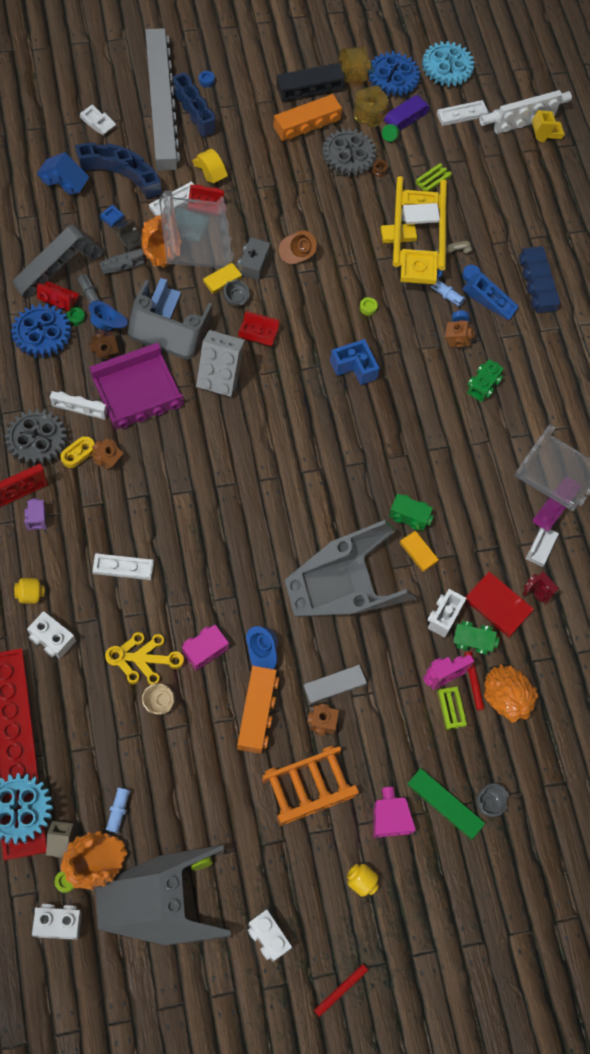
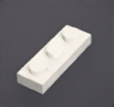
[50,391,107,420]

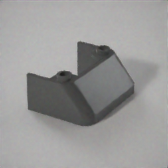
[128,280,212,360]

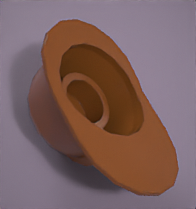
[279,230,317,264]

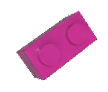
[182,625,229,671]

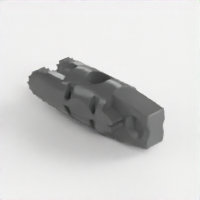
[100,249,145,274]

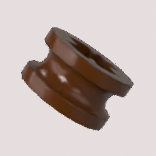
[372,160,388,177]

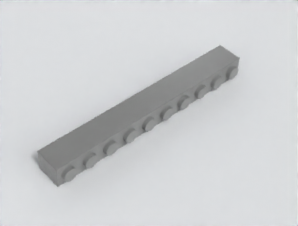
[145,28,180,171]

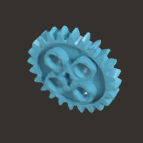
[422,41,475,87]
[0,773,53,845]

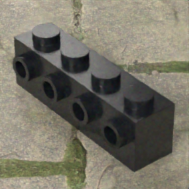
[276,63,345,101]

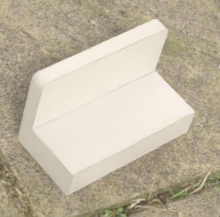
[402,203,440,224]
[525,527,559,567]

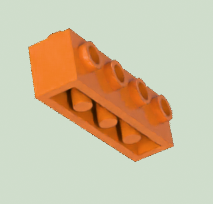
[273,94,342,141]
[237,666,279,754]

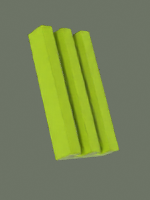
[416,163,452,192]
[437,686,467,730]

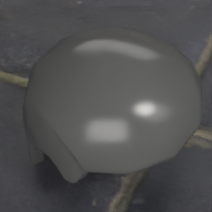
[223,279,250,307]
[477,783,509,817]

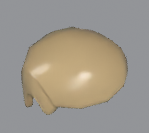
[142,683,175,715]

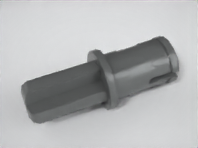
[78,274,101,303]

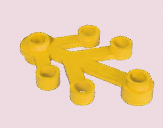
[105,632,184,685]

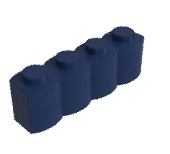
[173,72,215,137]
[518,246,560,313]

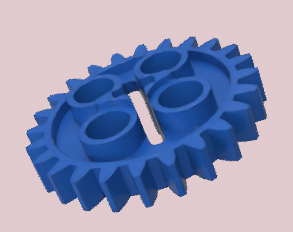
[367,51,420,97]
[11,303,72,358]

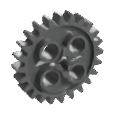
[322,128,377,176]
[5,408,67,466]

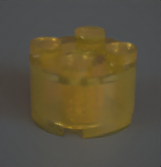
[339,47,371,82]
[353,86,388,127]

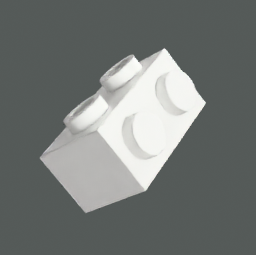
[427,589,466,638]
[27,611,76,659]
[32,904,82,940]
[248,910,292,962]

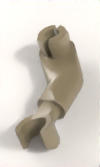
[435,241,473,254]

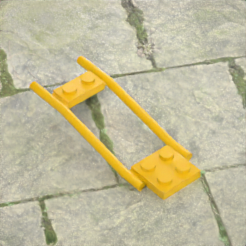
[393,176,447,284]

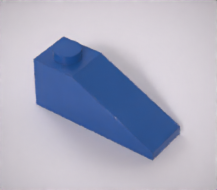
[462,272,519,320]

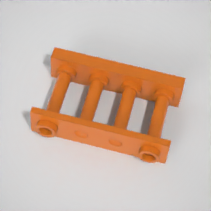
[262,746,359,826]

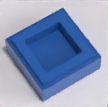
[100,205,125,228]

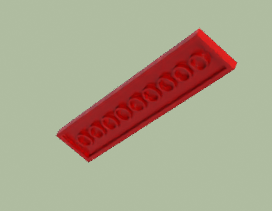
[0,648,47,861]

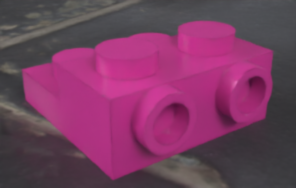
[423,655,474,691]

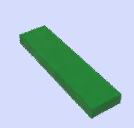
[407,768,485,840]

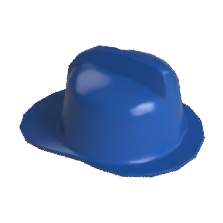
[88,301,128,331]
[246,626,278,669]

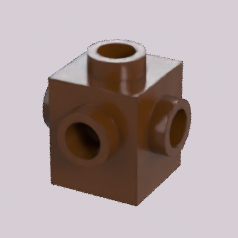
[89,331,119,359]

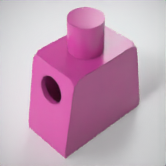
[373,787,415,838]

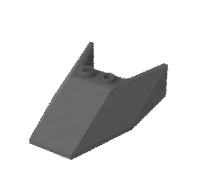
[284,520,417,617]
[96,845,231,945]

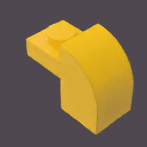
[532,110,565,142]
[192,149,228,183]

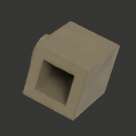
[46,821,73,858]

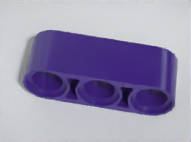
[384,95,430,131]

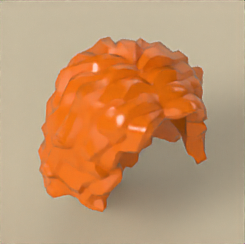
[141,214,182,268]
[484,664,538,723]
[61,831,128,891]

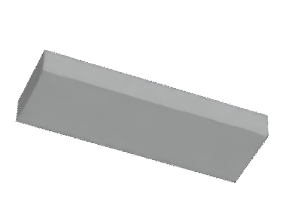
[303,665,367,705]

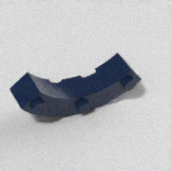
[74,143,162,199]

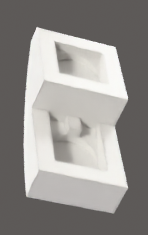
[80,104,116,135]

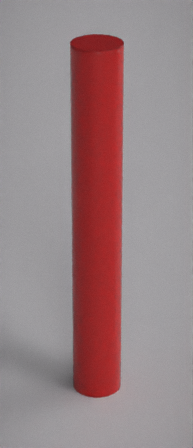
[464,652,484,711]
[314,964,368,1017]

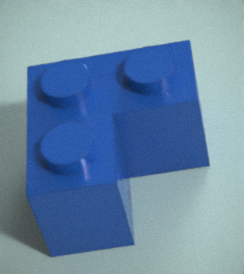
[37,152,89,195]
[330,339,380,385]

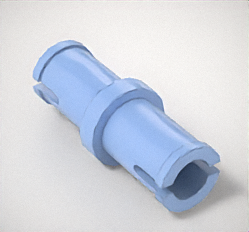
[431,279,465,307]
[105,788,130,833]

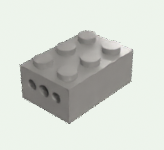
[196,330,245,397]

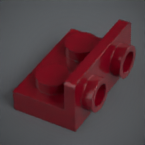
[522,572,559,605]

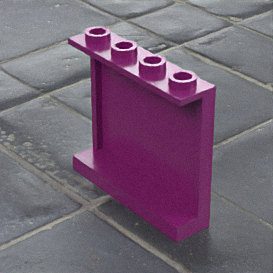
[89,343,184,430]

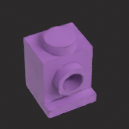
[24,499,47,530]

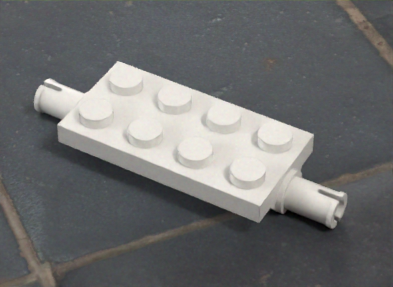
[479,90,572,134]

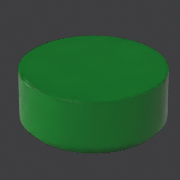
[382,124,399,142]
[67,307,85,326]

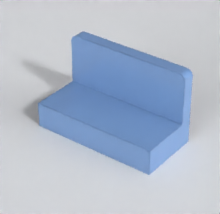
[150,278,181,319]

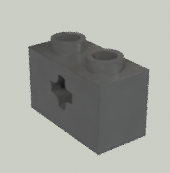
[237,237,270,281]

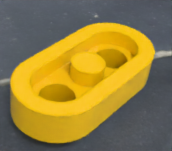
[61,437,94,468]

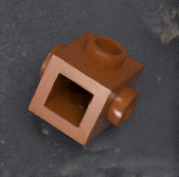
[445,320,474,347]
[90,438,123,470]
[307,704,339,735]

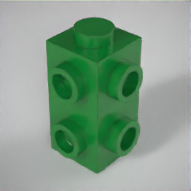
[467,359,504,402]
[388,493,434,531]
[453,621,499,655]

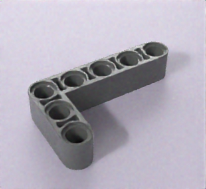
[13,225,103,299]

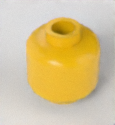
[14,578,44,604]
[347,864,379,897]

